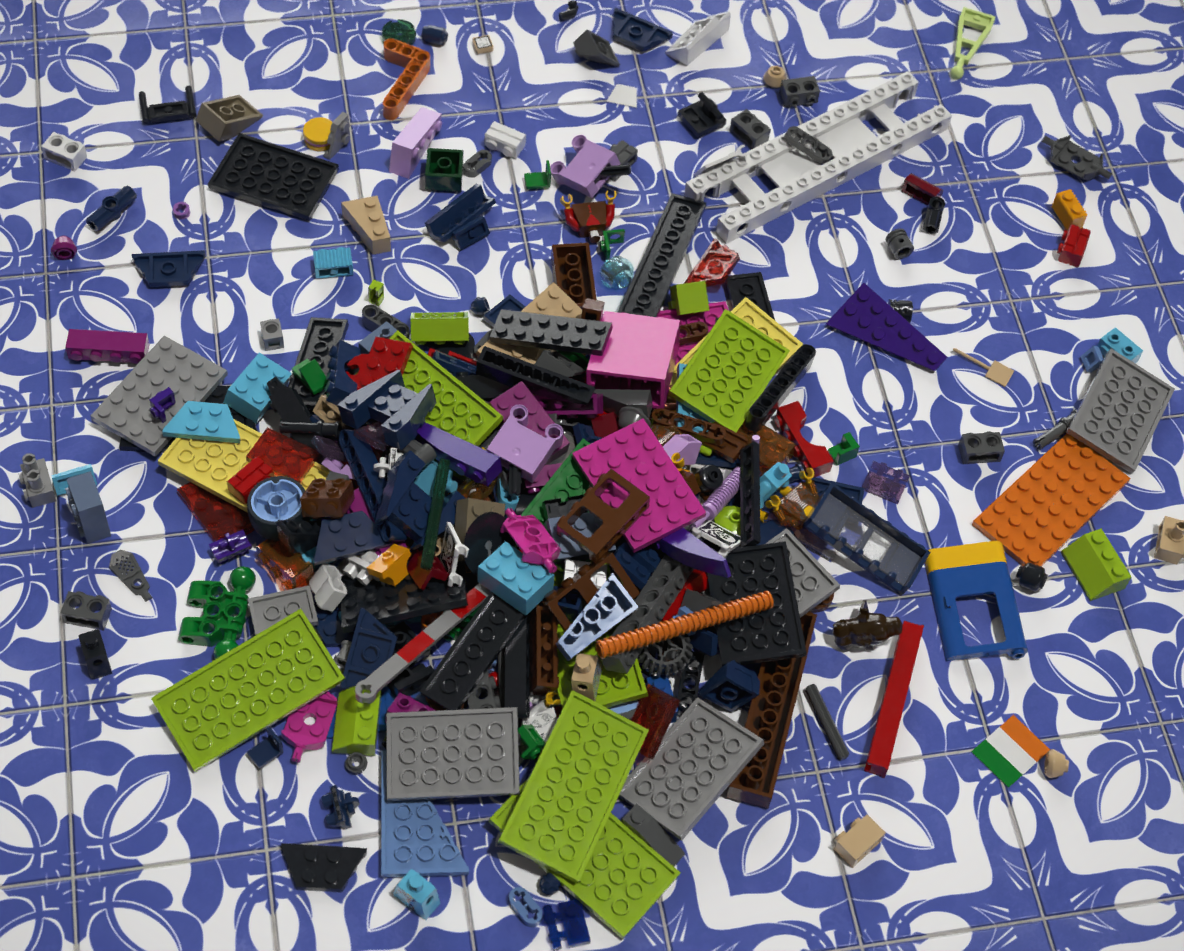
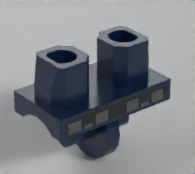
[321,785,360,829]

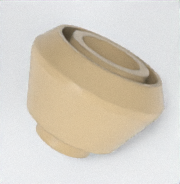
[763,66,787,88]
[1044,749,1069,778]

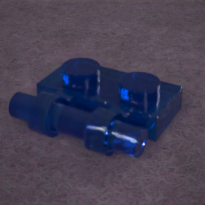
[543,899,591,951]

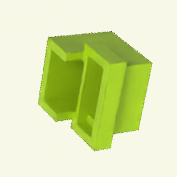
[667,281,710,316]

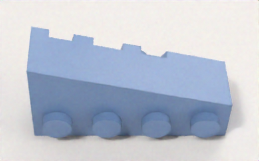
[555,573,638,661]

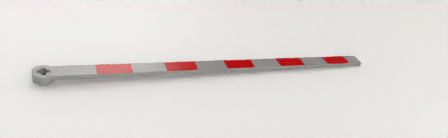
[355,549,523,703]

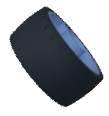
[247,476,310,541]

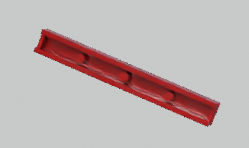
[864,621,924,778]

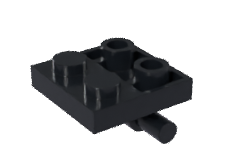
[677,92,727,138]

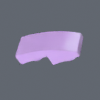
[321,457,356,480]

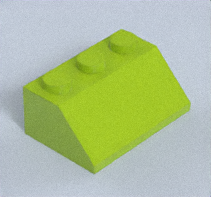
[410,312,469,345]
[1061,528,1132,601]
[332,686,382,756]

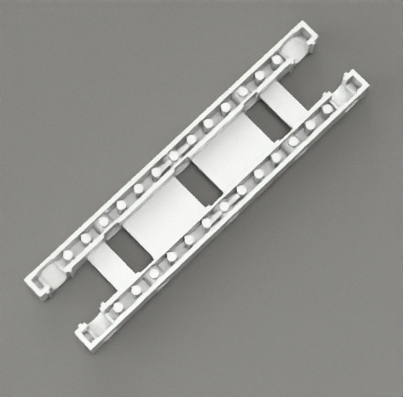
[684,71,952,244]

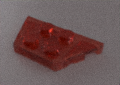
[684,239,740,287]

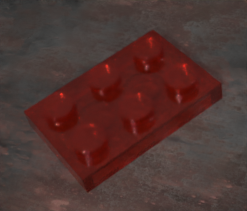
[246,427,320,483]
[631,684,680,759]

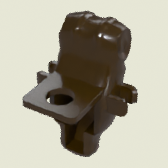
[832,600,903,651]

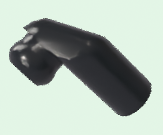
[559,0,579,21]

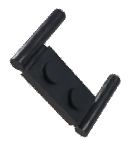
[138,85,196,124]

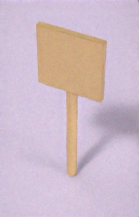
[953,348,1014,387]

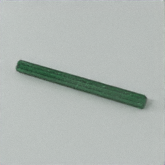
[420,458,450,570]

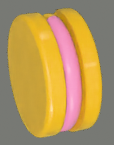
[303,117,332,151]

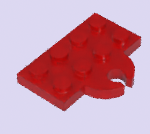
[345,337,413,390]

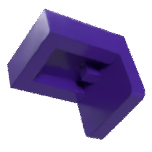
[149,387,176,423]

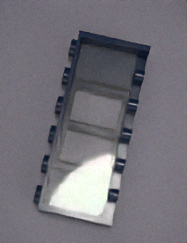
[802,483,930,595]

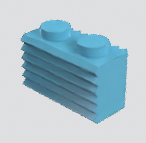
[313,247,353,279]

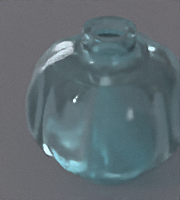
[600,256,634,290]

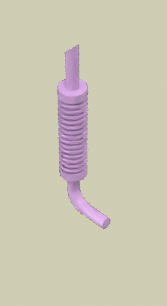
[689,435,760,529]

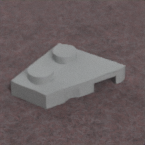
[324,112,351,160]

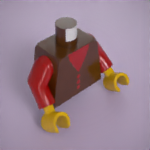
[560,190,617,243]

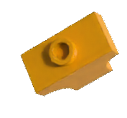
[367,544,411,586]

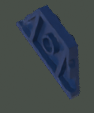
[613,7,673,52]
[131,250,206,287]
[314,511,392,565]
[314,601,354,647]
[340,608,398,689]

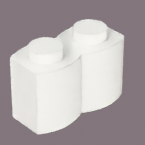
[309,563,347,612]

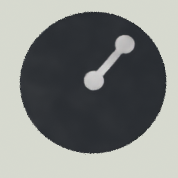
[464,512,513,576]

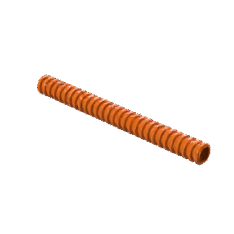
[596,591,774,659]

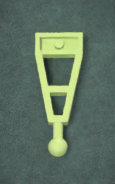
[950,7,995,79]

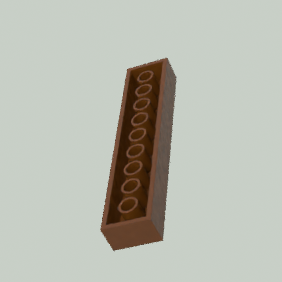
[727,612,817,809]

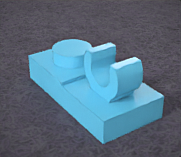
[51,464,97,496]

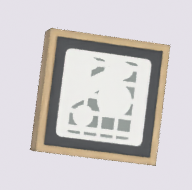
[472,35,494,54]

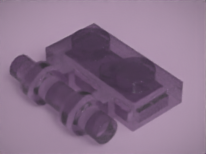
[862,461,910,504]

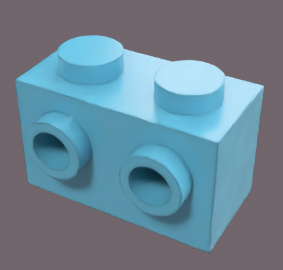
[1097,327,1143,364]

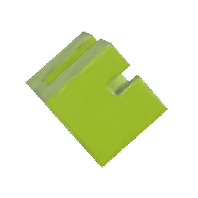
[368,280,384,306]

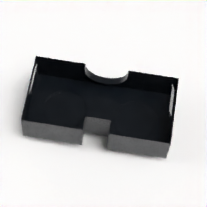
[542,495,588,520]

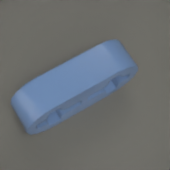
[509,887,543,927]

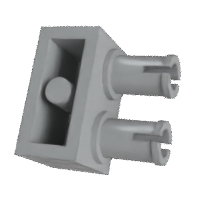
[18,453,56,508]

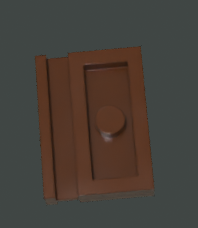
[700,422,749,463]

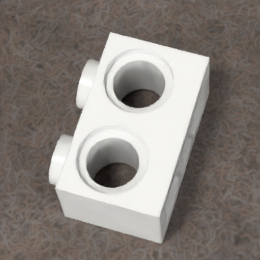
[41,132,87,171]

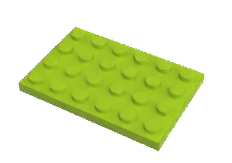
[668,309,790,433]

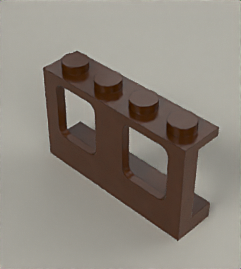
[557,469,650,564]
[541,552,640,632]

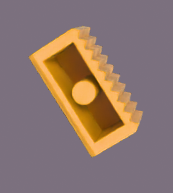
[1051,189,1088,231]

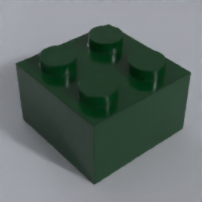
[425,148,464,192]

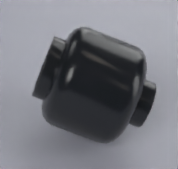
[694,465,723,493]
[1016,562,1048,592]

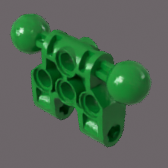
[178,566,256,659]

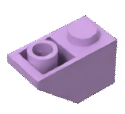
[663,434,702,467]

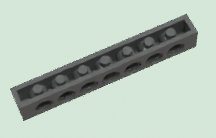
[599,554,694,674]

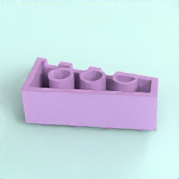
[389,107,442,179]

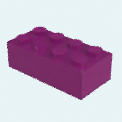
[489,381,570,465]

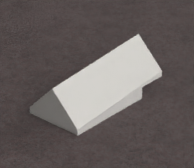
[665,11,731,66]

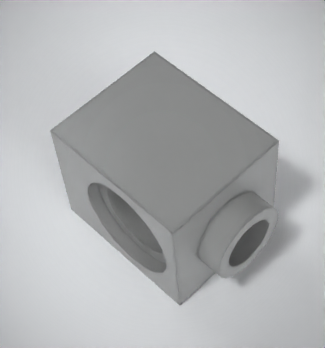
[260,318,284,351]

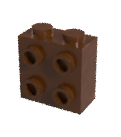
[300,478,355,519]

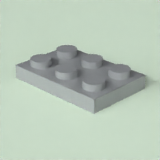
[248,585,319,635]

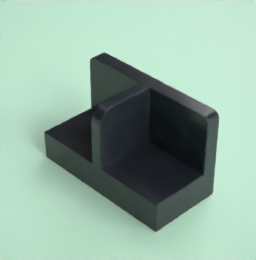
[387,663,434,697]

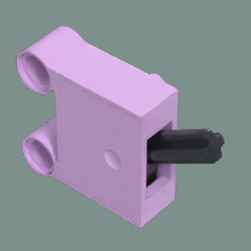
[550,135,631,198]
[487,404,563,497]

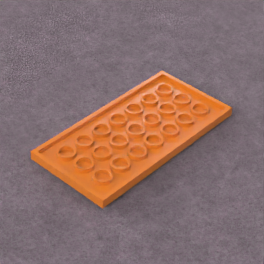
[972,433,1131,567]

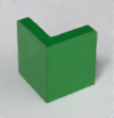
[828,432,860,466]

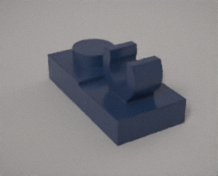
[452,216,490,250]

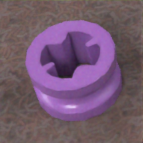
[173,202,191,219]

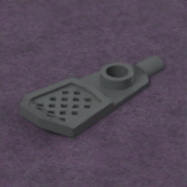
[109,549,153,602]

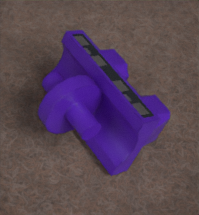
[209,530,252,564]

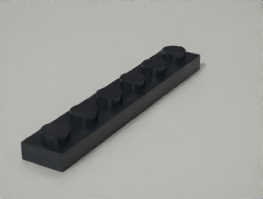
[740,441,761,547]

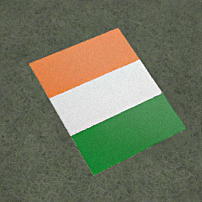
[971,715,1050,788]

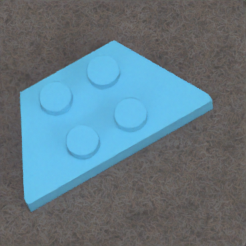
[162,401,241,443]

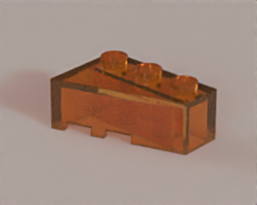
[256,539,314,591]

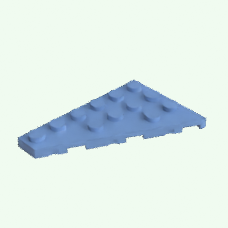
[381,751,469,878]

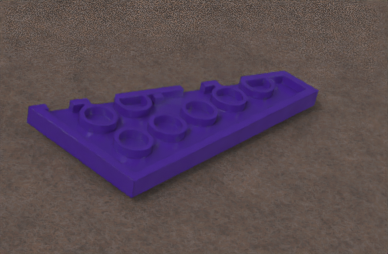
[826,283,948,372]

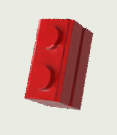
[1057,224,1091,267]
[227,456,274,504]

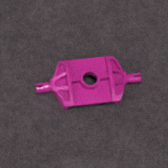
[500,508,561,573]
[281,691,338,763]

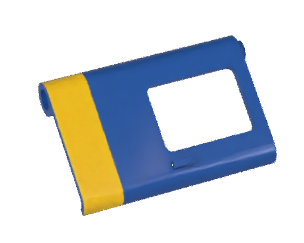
[925,541,1028,661]

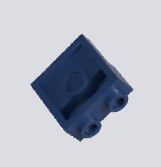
[614,538,661,589]

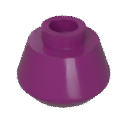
[51,236,77,260]

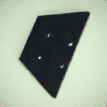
[281,843,367,892]

